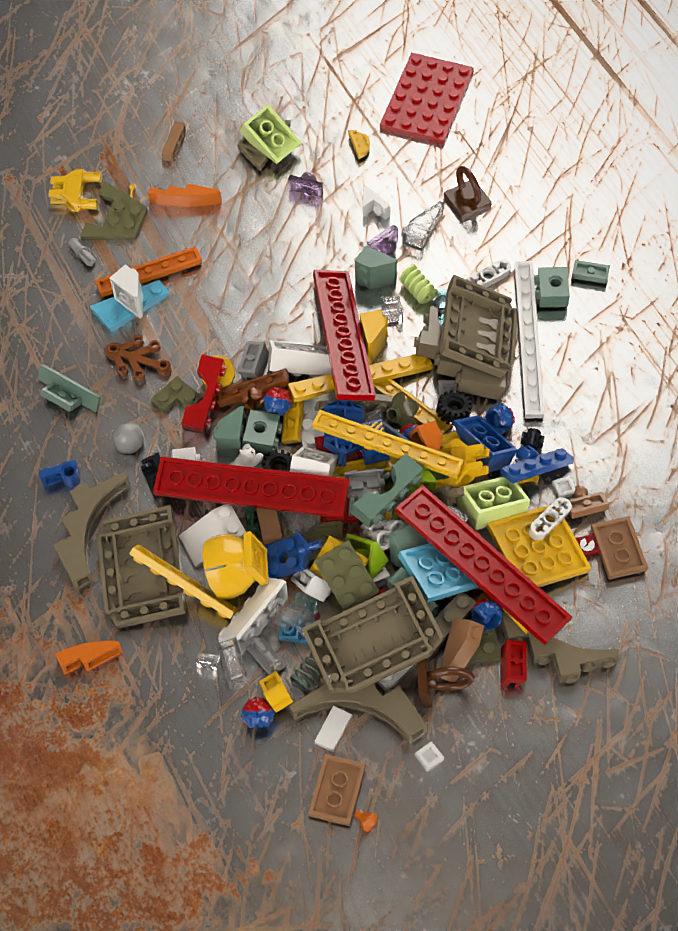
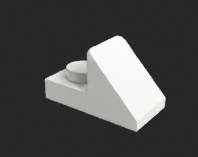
[363,185,390,220]

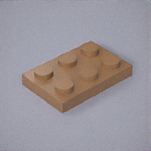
[591,516,648,580]
[308,754,366,826]

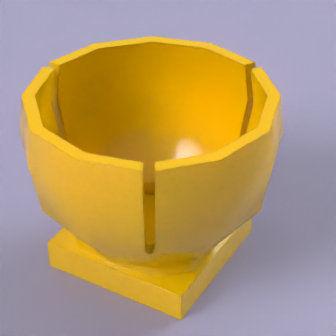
[202,531,269,599]

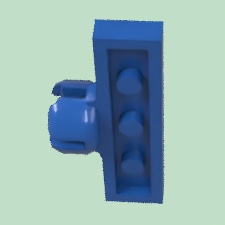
[500,445,574,484]

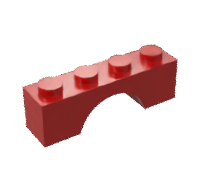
[181,354,227,434]

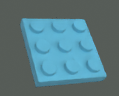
[398,543,478,603]

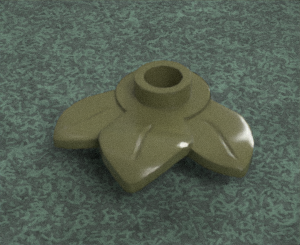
[386,392,419,428]

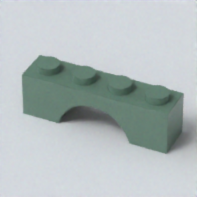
[351,454,424,528]

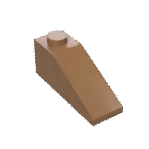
[438,618,484,682]

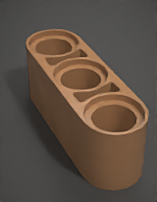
[255,508,283,546]

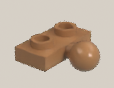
[569,485,609,519]

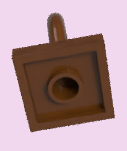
[444,166,492,220]
[418,658,475,708]

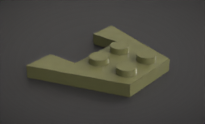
[80,181,148,240]

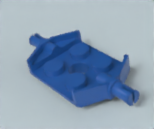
[323,400,363,467]
[265,531,323,579]

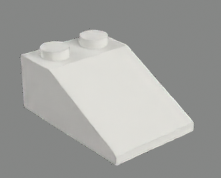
[179,504,246,569]

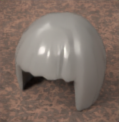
[113,422,144,454]

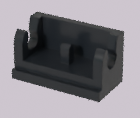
[141,452,162,499]

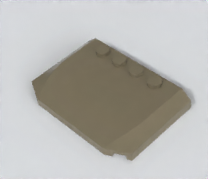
[439,275,518,378]
[97,505,187,629]
[301,575,444,693]

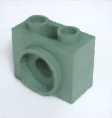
[534,267,570,307]
[243,410,283,456]

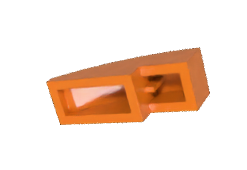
[55,641,123,675]

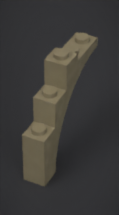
[413,306,506,400]
[53,472,131,590]
[501,610,619,684]
[289,675,427,743]

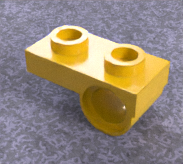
[259,671,293,713]

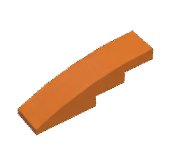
[148,183,222,207]

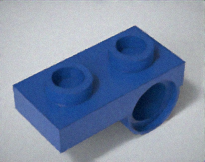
[39,459,81,487]

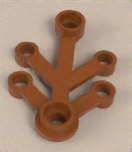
[105,335,172,381]

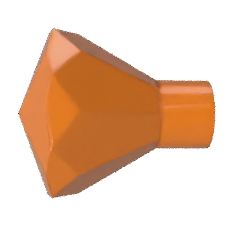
[354,809,378,832]

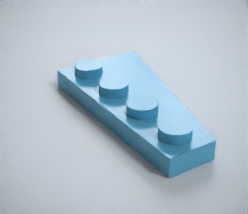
[90,280,170,333]

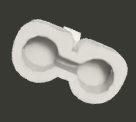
[360,519,404,551]

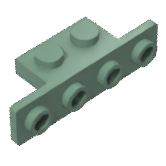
[38,364,101,412]

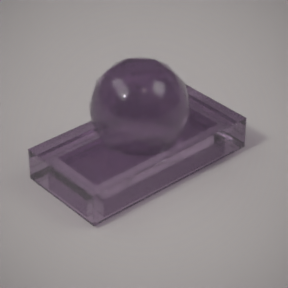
[288,172,323,198]
[367,224,398,255]

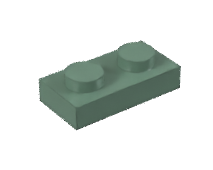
[571,260,610,284]

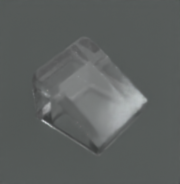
[195,653,220,670]

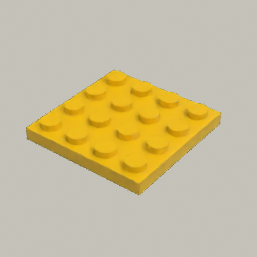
[486,505,592,587]

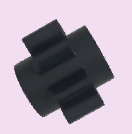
[520,428,545,450]

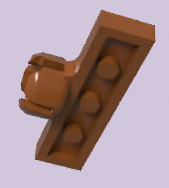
[217,368,289,410]

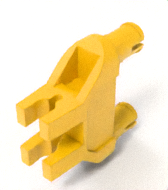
[48,169,102,212]
[435,438,490,489]

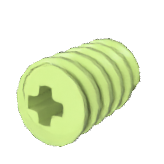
[400,265,438,304]

